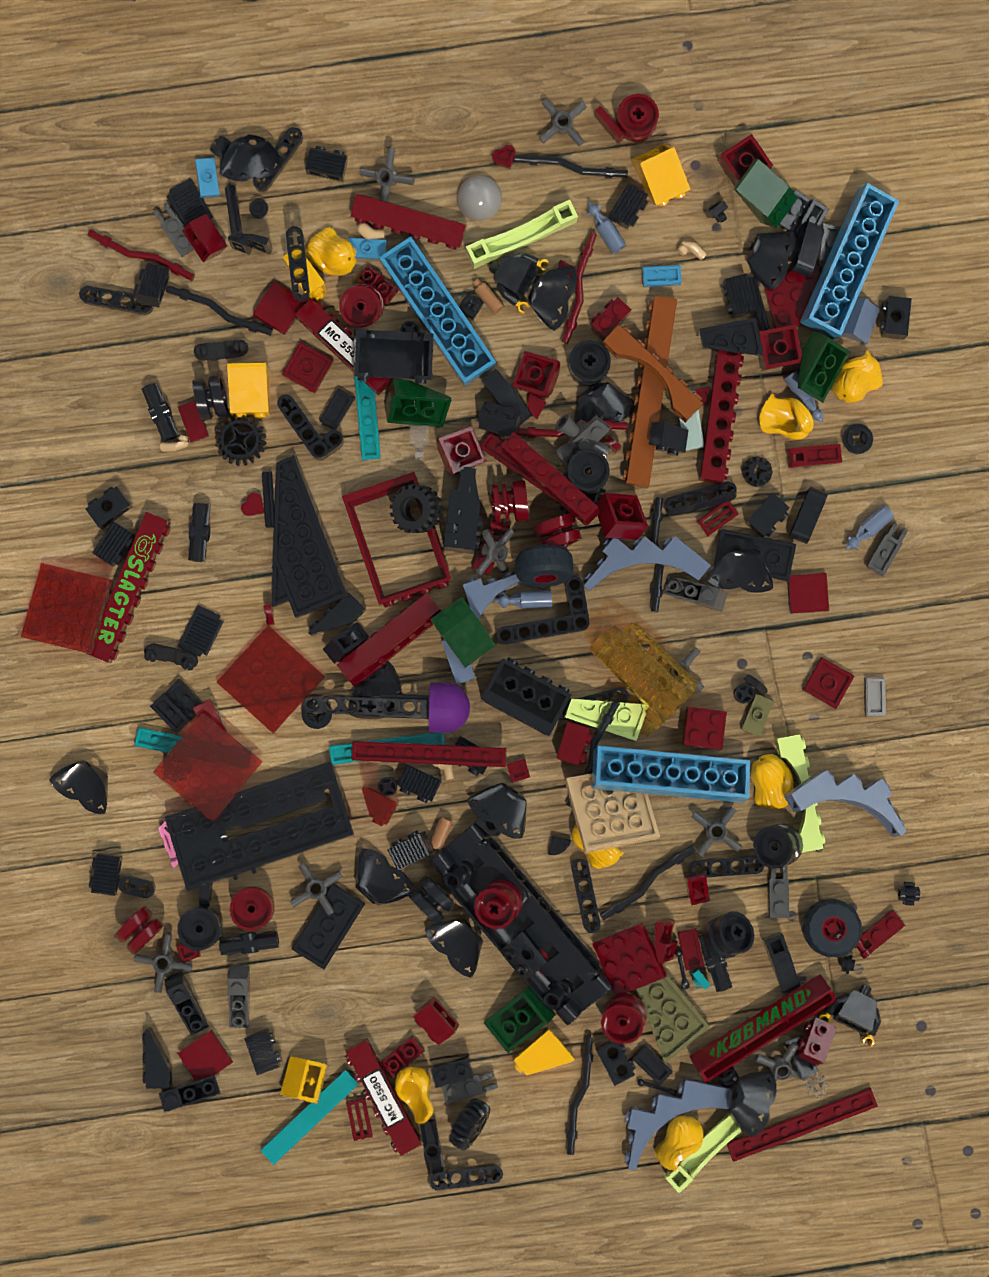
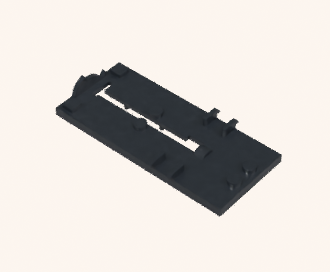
[164,761,354,891]

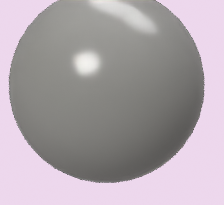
[457,176,502,221]

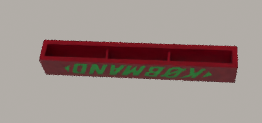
[689,974,836,1083]

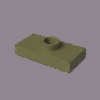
[741,694,774,737]

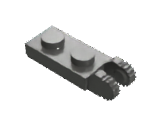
[154,203,194,257]
[866,522,908,577]
[768,866,789,918]
[441,1071,498,1105]

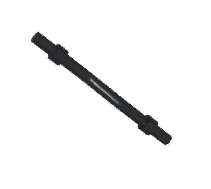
[515,154,628,179]
[166,285,273,336]
[650,497,664,613]
[566,700,620,808]
[599,845,696,921]
[566,1037,594,1155]

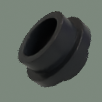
[249,199,268,219]
[841,955,856,974]

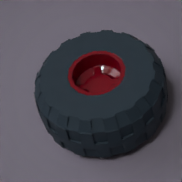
[515,544,574,587]
[802,899,862,957]

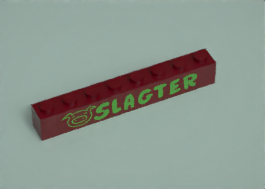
[86,512,171,663]

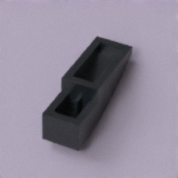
[481,369,532,425]

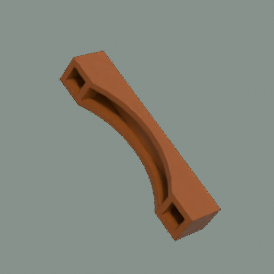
[602,325,703,423]

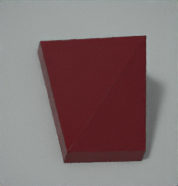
[684,873,710,906]

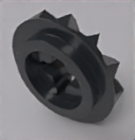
[842,424,873,455]
[742,456,773,487]
[301,699,332,729]

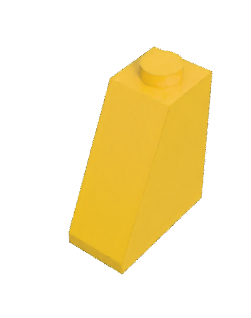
[513,1027,574,1075]

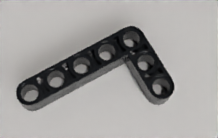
[497,576,590,645]

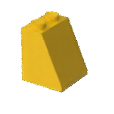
[631,144,691,206]
[227,363,270,419]

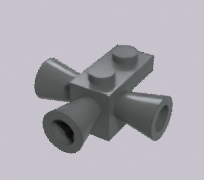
[555,414,610,464]

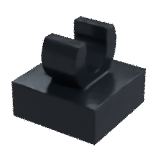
[210,136,232,160]
[703,201,728,223]
[459,293,484,320]

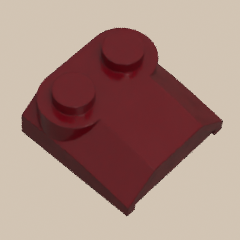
[511,351,561,398]
[436,426,487,475]

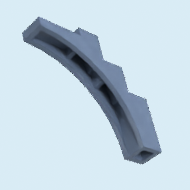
[584,536,711,591]
[442,572,521,685]
[784,770,907,837]
[624,1077,730,1171]

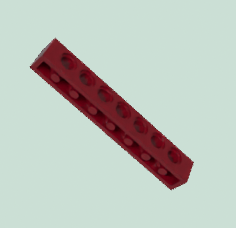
[699,351,744,484]

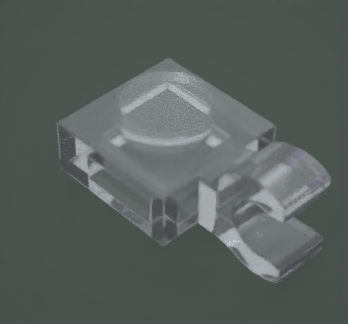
[410,426,429,460]

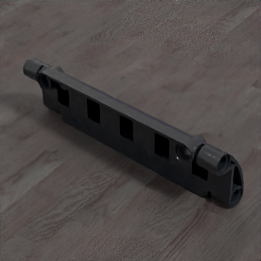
[429,823,613,1026]

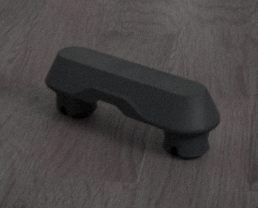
[194,340,249,360]
[144,643,198,671]

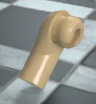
[357,223,384,240]
[677,241,707,260]
[160,435,189,452]
[432,764,454,780]

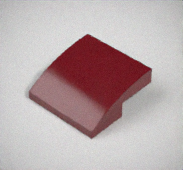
[253,281,306,335]
[655,918,678,963]
[177,1030,233,1080]

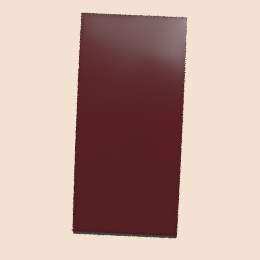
[356,265,399,305]
[381,1036,425,1077]

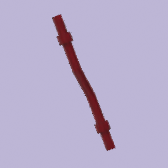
[87,229,195,281]
[561,232,597,344]
[517,420,628,438]

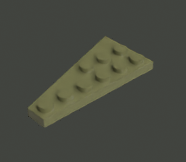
[636,975,710,1064]

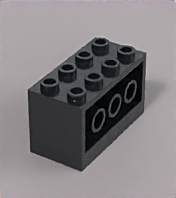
[481,657,571,737]

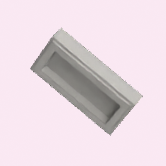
[865,678,886,716]

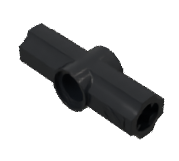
[141,383,179,442]
[188,503,211,562]
[219,931,279,955]
[698,934,732,992]
[419,1119,446,1182]

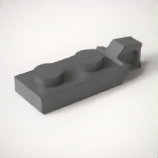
[817,223,841,274]

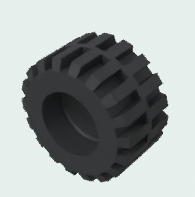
[390,485,443,533]

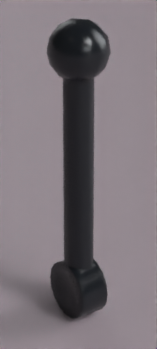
[675,949,690,989]
[637,1079,677,1094]

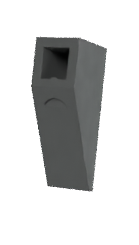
[663,576,728,612]
[228,965,250,1028]

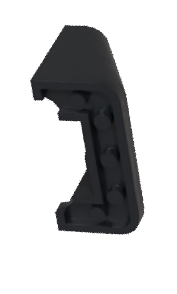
[354,329,434,384]

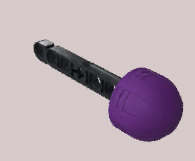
[303,682,470,733]

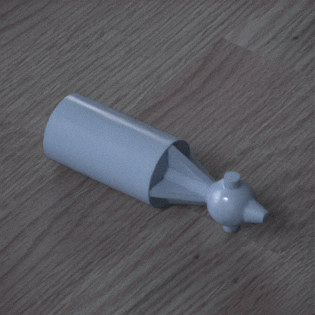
[587,202,627,255]
[784,370,823,423]
[845,505,894,550]
[494,590,552,608]

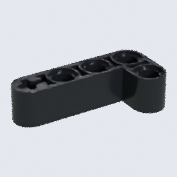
[277,394,344,461]

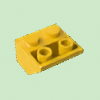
[280,1056,328,1104]

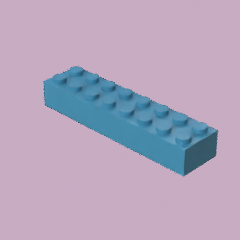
[800,183,899,339]
[379,236,496,387]
[592,746,750,803]

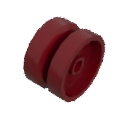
[616,93,659,143]
[339,283,385,328]
[534,513,582,548]
[474,880,523,929]
[230,886,275,931]
[114,906,164,955]
[601,993,647,1044]

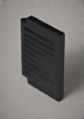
[166,178,213,227]
[178,605,224,657]

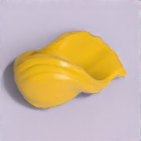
[306,227,357,276]
[832,350,883,403]
[759,394,814,440]
[751,754,793,809]
[571,823,624,869]
[395,1066,434,1124]
[655,1115,703,1172]

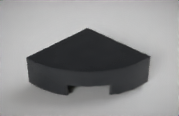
[744,674,768,696]
[548,836,571,855]

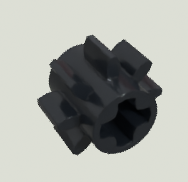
[897,882,920,906]

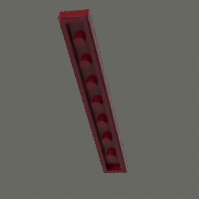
[352,741,507,767]
[726,1087,878,1162]

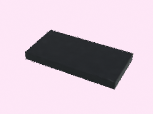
[713,529,797,582]
[292,883,366,970]

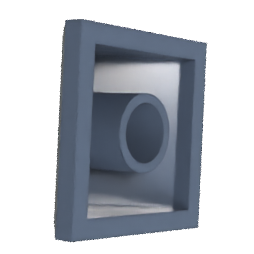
[841,298,880,345]

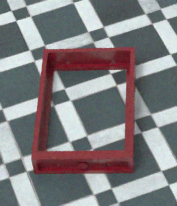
[342,472,452,608]

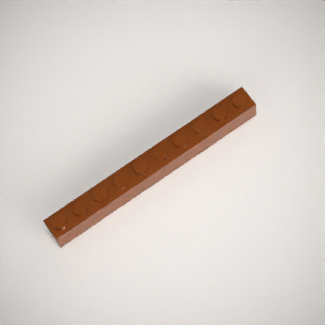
[623,296,677,489]

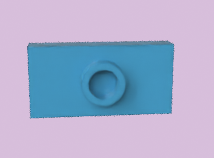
[195,158,220,198]
[348,238,387,260]
[642,265,682,287]

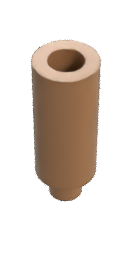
[472,279,504,314]
[430,817,453,856]

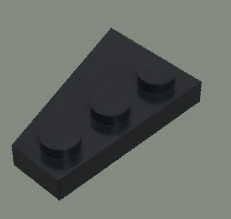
[699,318,763,356]

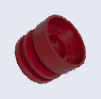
[491,480,529,524]

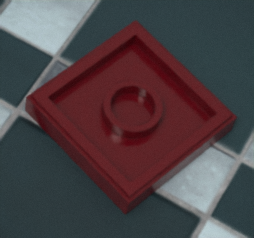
[282,342,334,394]
[788,573,829,614]
[802,657,855,709]

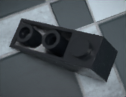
[309,593,366,636]
[762,932,800,994]
[164,971,209,1035]
[142,1027,172,1089]
[159,1075,221,1113]

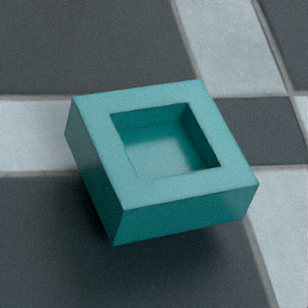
[691,968,710,990]

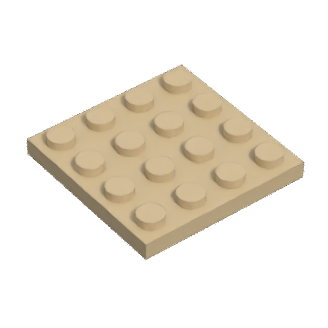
[565,773,660,853]

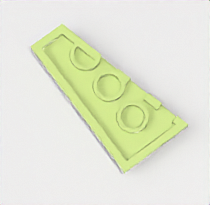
[564,698,649,741]

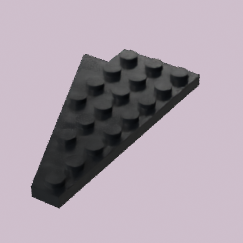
[271,455,349,618]

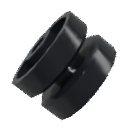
[568,340,611,387]
[192,375,229,421]
[566,449,610,495]
[753,823,803,869]
[407,875,456,924]
[177,906,223,951]
[704,911,755,959]

